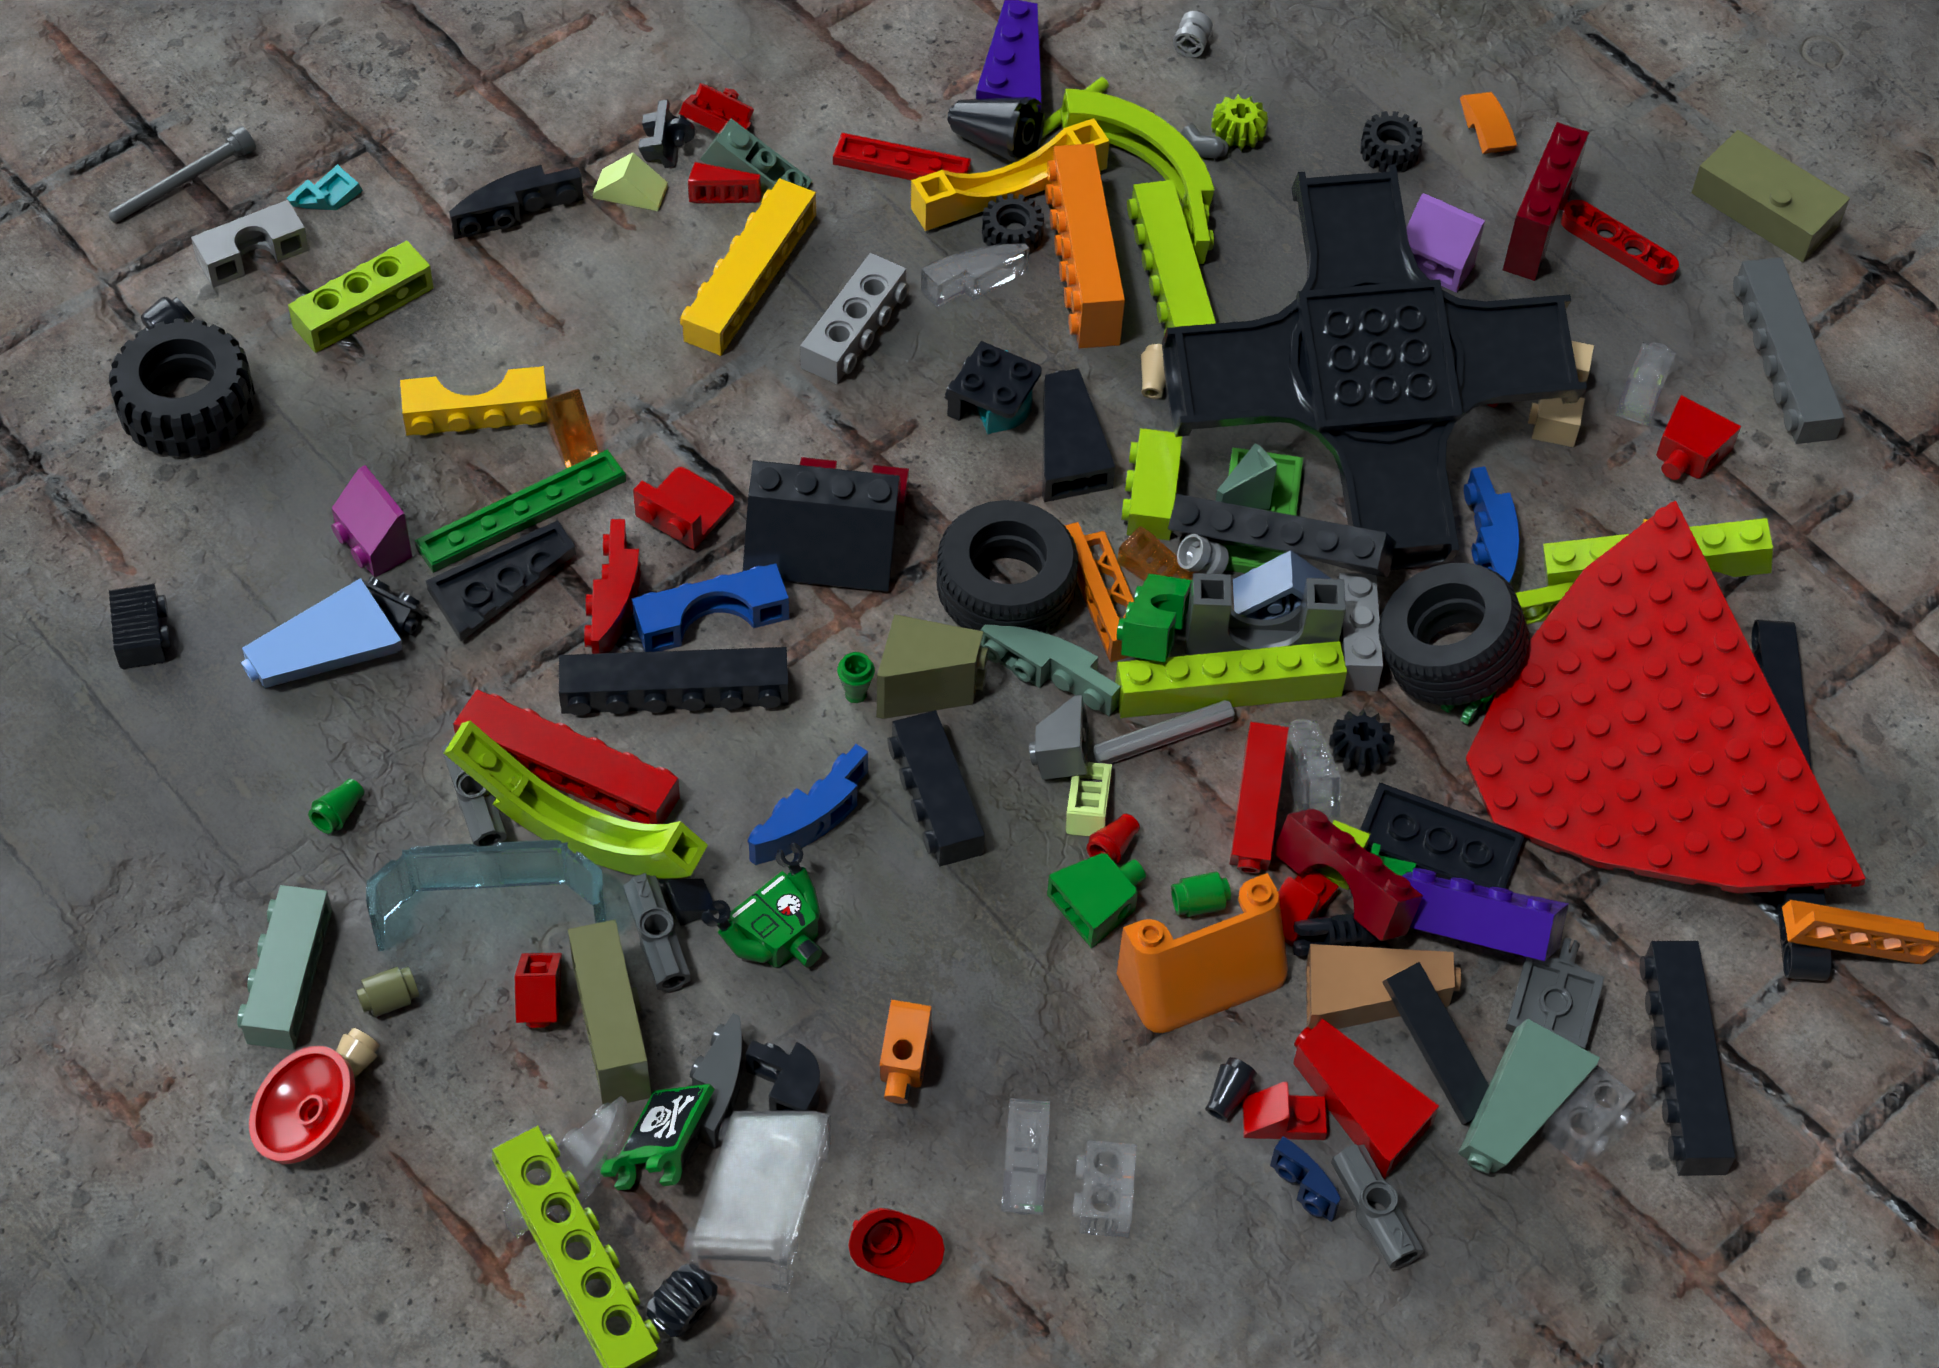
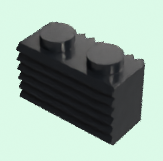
[109,583,171,670]

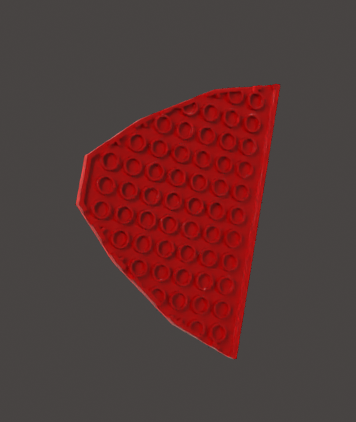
[1466,501,1866,893]

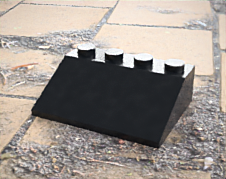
[742,460,901,593]

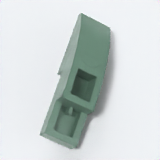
[981,625,1121,717]

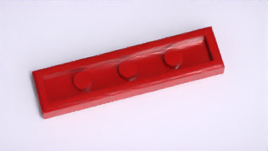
[833,132,971,180]

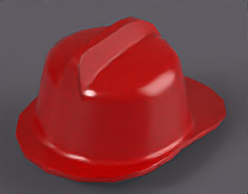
[848,1208,945,1283]

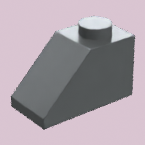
[1029,695,1089,780]

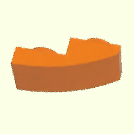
[1460,92,1517,154]

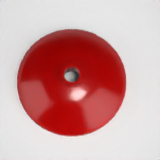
[249,1046,355,1164]

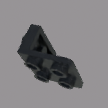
[945,341,1042,421]

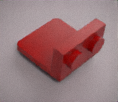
[633,467,735,550]

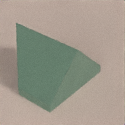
[1215,443,1277,510]

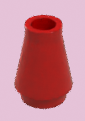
[1086,814,1140,864]

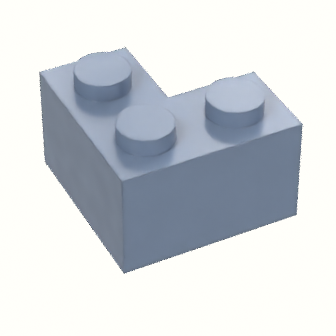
[1233,550,1332,619]

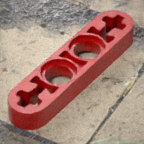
[1561,200,1679,285]

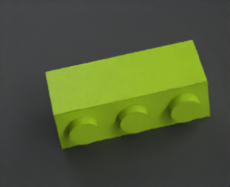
[1121,428,1183,541]

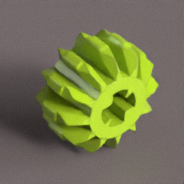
[1211,94,1268,151]

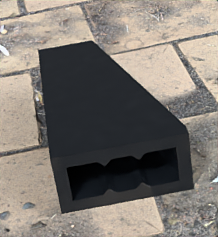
[1042,368,1115,502]

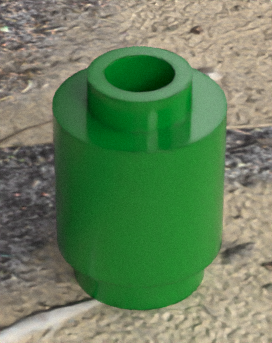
[1171,871,1231,917]

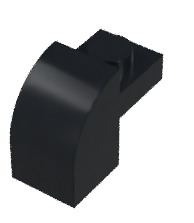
[746,1040,820,1129]

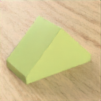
[593,153,668,211]

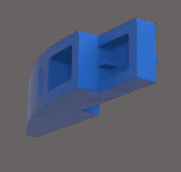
[1463,466,1519,585]
[748,744,868,865]

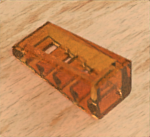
[1117,526,1195,581]

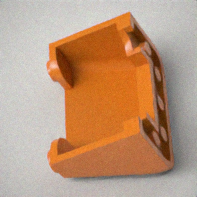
[1117,873,1288,1033]

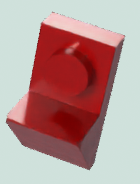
[1278,870,1339,946]
[1242,1082,1327,1140]

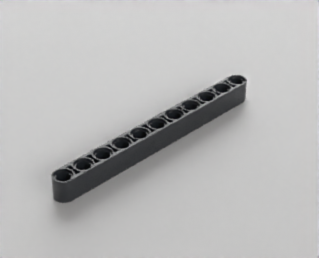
[1751,620,1832,980]

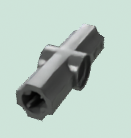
[442,738,507,850]
[623,873,691,992]
[1331,1144,1423,1269]

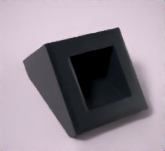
[666,878,717,926]

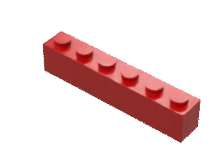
[453,689,680,824]

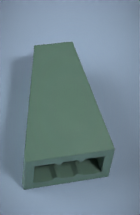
[1458,1019,1600,1173]

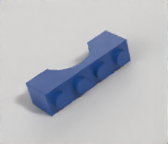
[632,564,789,652]

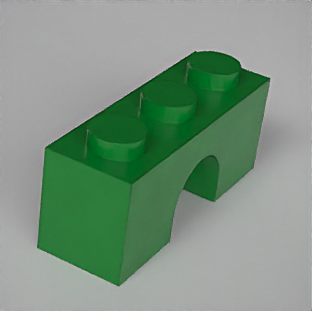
[1117,573,1192,662]

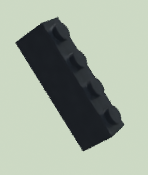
[887,710,985,867]

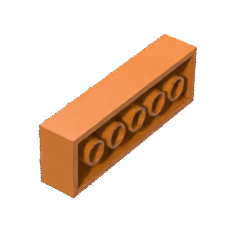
[1045,143,1125,348]

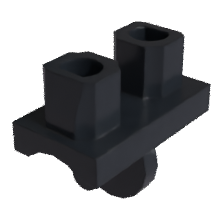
[639,99,695,168]

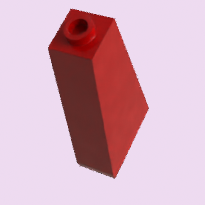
[1229,721,1289,873]
[1293,1018,1439,1179]

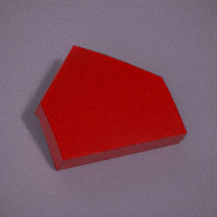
[679,83,754,133]

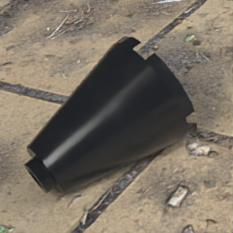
[947,97,1044,163]

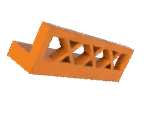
[1065,522,1134,662]
[1782,900,1939,965]

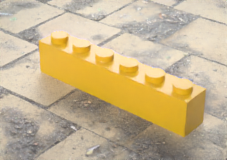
[680,178,816,356]

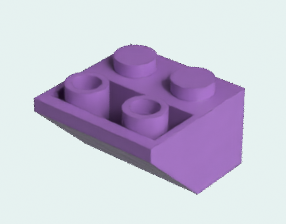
[1406,193,1485,293]

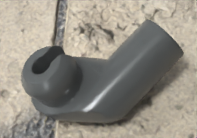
[1181,124,1229,158]

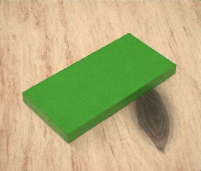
[1224,447,1303,573]

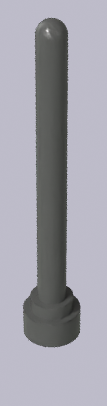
[109,126,256,222]

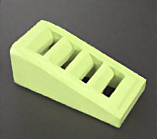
[1066,762,1112,836]

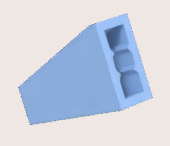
[241,578,402,688]

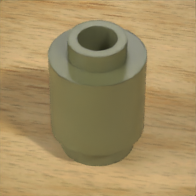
[356,966,419,1017]

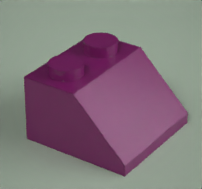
[331,465,413,578]

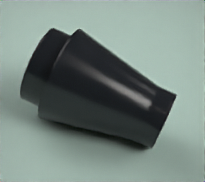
[1205,1057,1257,1121]

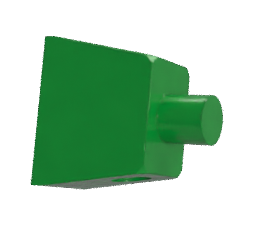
[1047,853,1146,948]

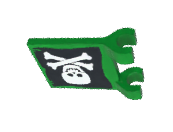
[600,1084,715,1190]

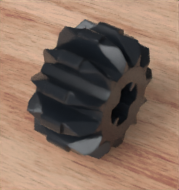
[1329,708,1395,775]
[647,1264,718,1337]

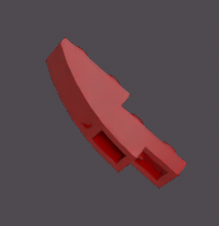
[584,519,641,654]

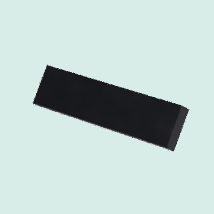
[1382,962,1489,1125]

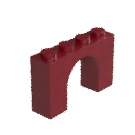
[1502,122,1589,281]

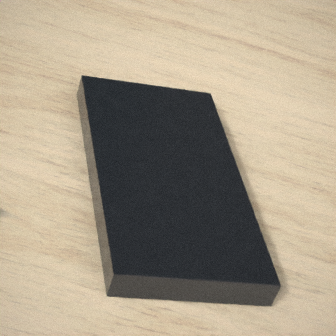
[1360,782,1525,889]

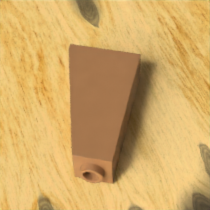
[1306,944,1461,1029]

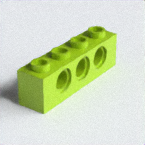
[288,240,434,353]

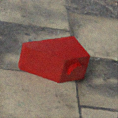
[514,953,562,1028]

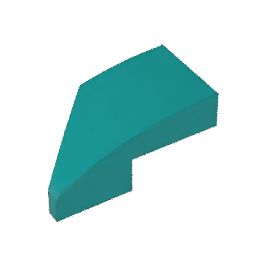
[286,164,363,210]

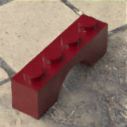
[1272,808,1423,941]

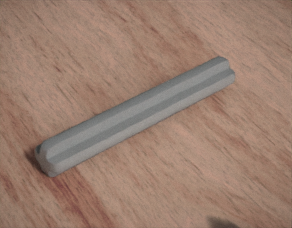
[1093,700,1235,764]

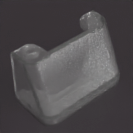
[684,1111,831,1293]

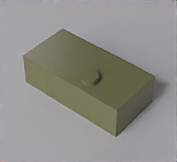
[1691,130,1850,262]
[568,919,651,1108]

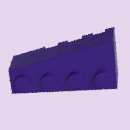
[976,0,1041,113]
[1402,868,1569,961]

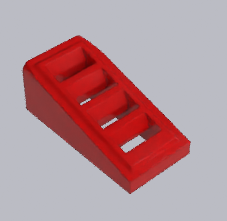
[688,162,761,203]

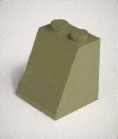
[877,614,989,719]

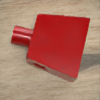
[1656,395,1741,480]

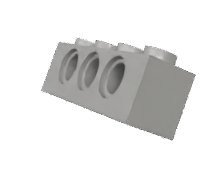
[800,253,909,384]

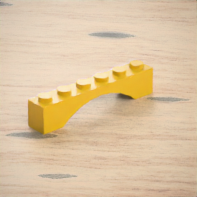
[911,118,1109,231]

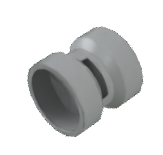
[1173,11,1213,57]
[1177,534,1229,574]

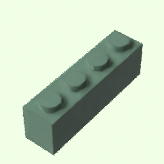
[237,885,332,1050]

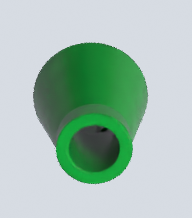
[837,652,875,703]
[308,779,364,834]

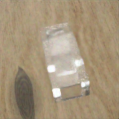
[921,244,1029,308]

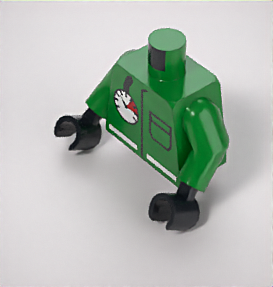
[702,843,822,968]

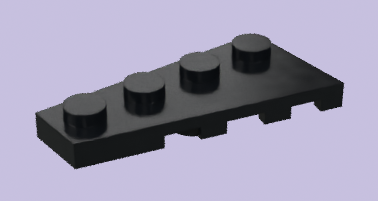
[426,520,576,641]

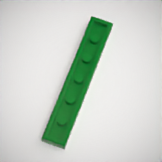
[415,449,626,573]

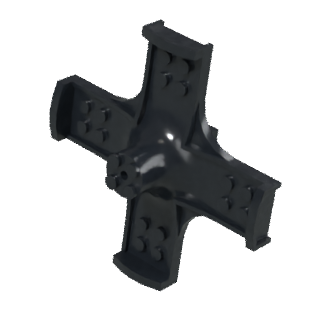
[1162,164,1587,571]

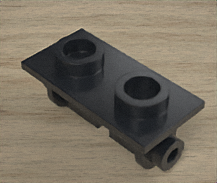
[353,576,429,635]

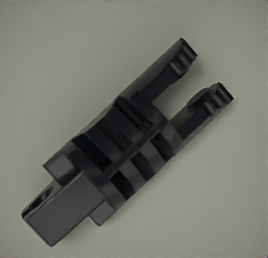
[1293,913,1380,956]

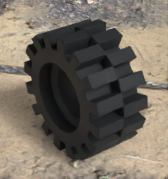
[1360,111,1423,173]
[982,194,1044,258]

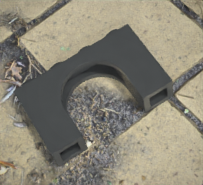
[1185,573,1346,655]

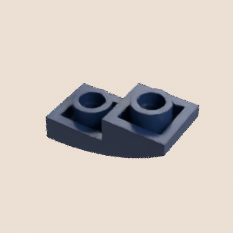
[1270,1136,1341,1222]

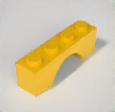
[400,366,550,436]

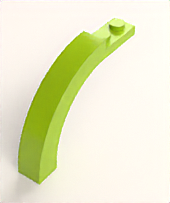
[1061,88,1214,264]
[443,721,708,879]

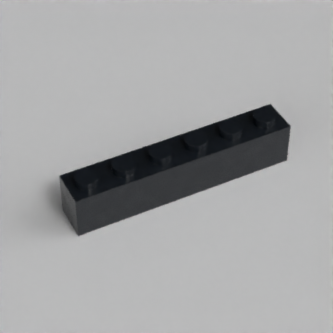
[559,647,789,715]
[1639,941,1736,1176]

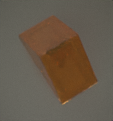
[544,388,599,468]

